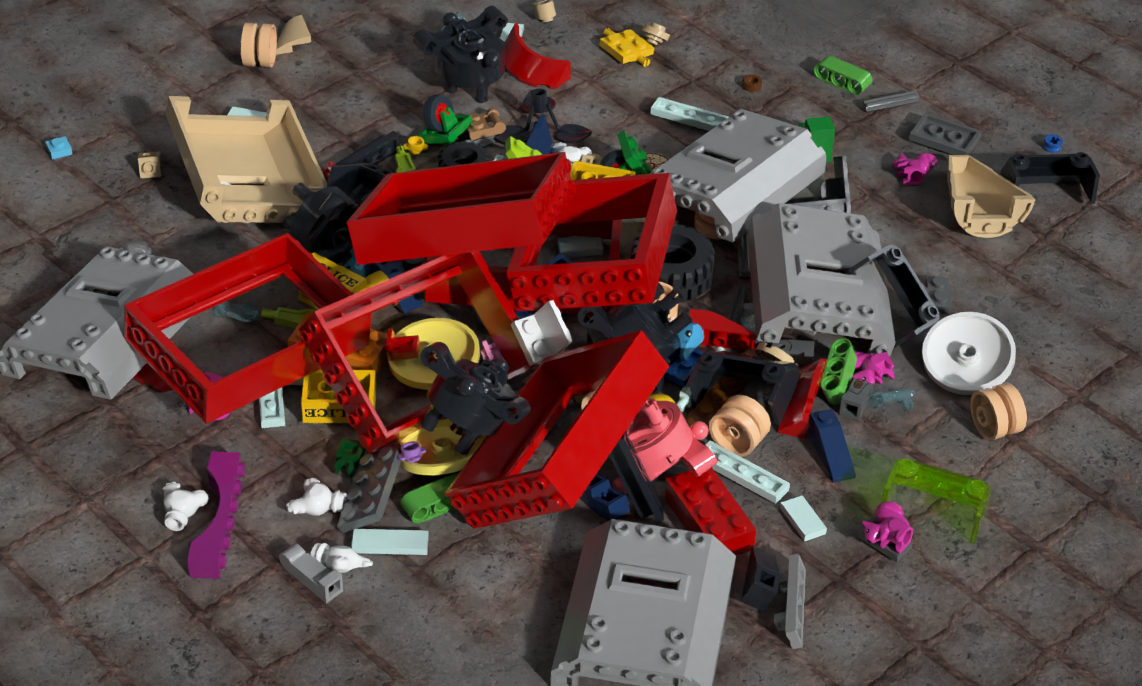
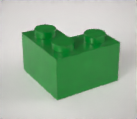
[798,116,835,162]

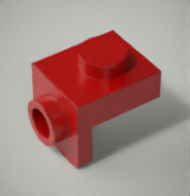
[383,329,420,361]

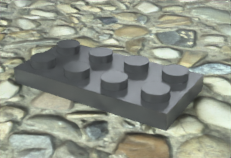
[337,443,402,533]

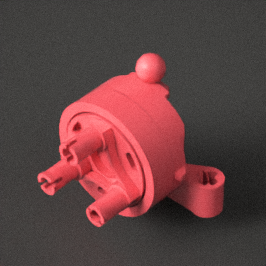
[612,398,718,494]

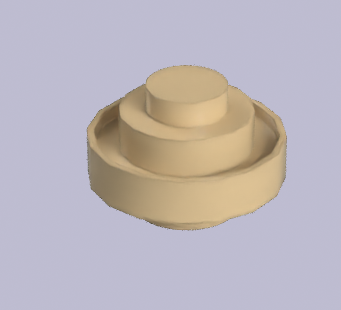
[641,22,670,45]

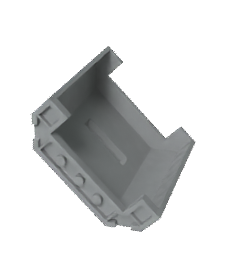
[650,109,827,242]
[747,203,895,357]
[0,246,193,400]
[551,519,736,686]

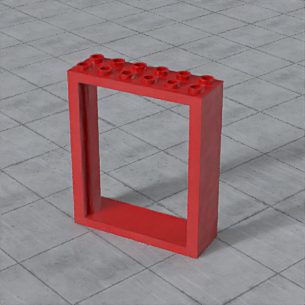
[507,173,677,311]

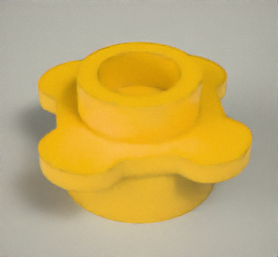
[403,136,428,155]

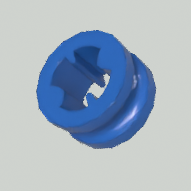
[1043,134,1063,153]

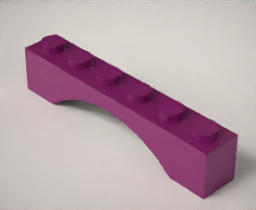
[187,451,246,579]

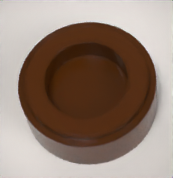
[742,75,762,92]

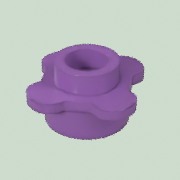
[398,441,426,463]

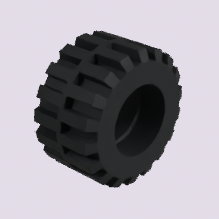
[438,141,490,168]

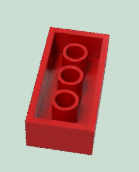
[665,467,757,556]

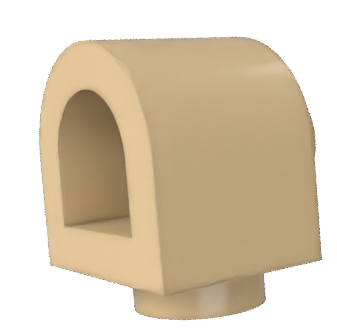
[532,0,556,22]

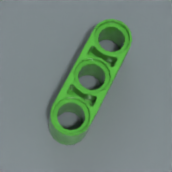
[814,55,873,95]
[821,338,857,405]
[401,473,459,523]

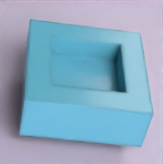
[45,136,72,160]

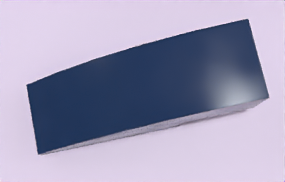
[579,473,630,521]

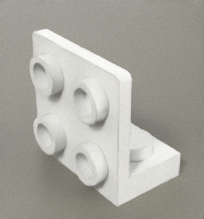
[511,300,572,366]

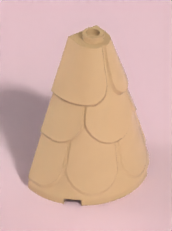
[947,155,1035,238]

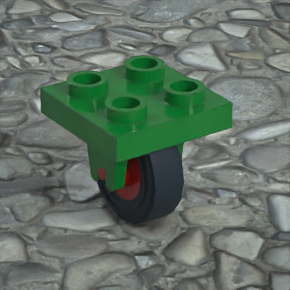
[416,95,473,145]
[600,131,652,175]

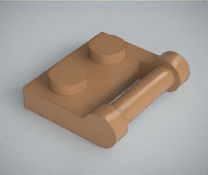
[466,108,506,140]

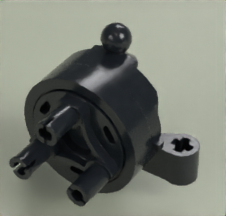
[413,5,508,103]
[283,183,370,264]
[578,282,693,396]
[420,342,530,455]

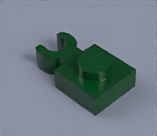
[335,438,366,477]

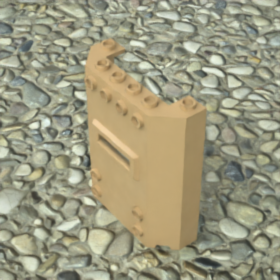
[165,96,327,223]

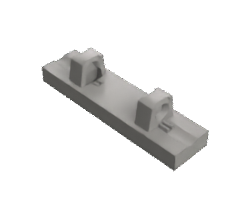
[774,554,806,649]

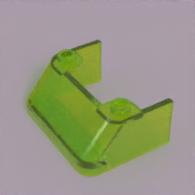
[882,458,992,544]

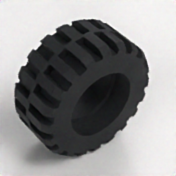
[630,224,715,303]

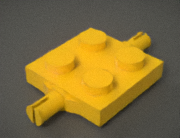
[599,28,654,67]

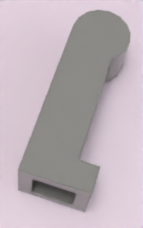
[279,544,343,604]

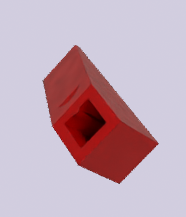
[689,309,756,350]

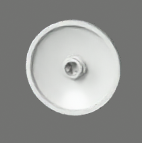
[922,312,1016,395]

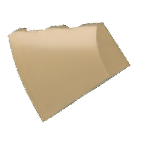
[276,15,311,55]

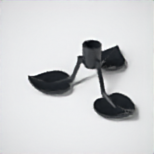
[495,88,592,143]

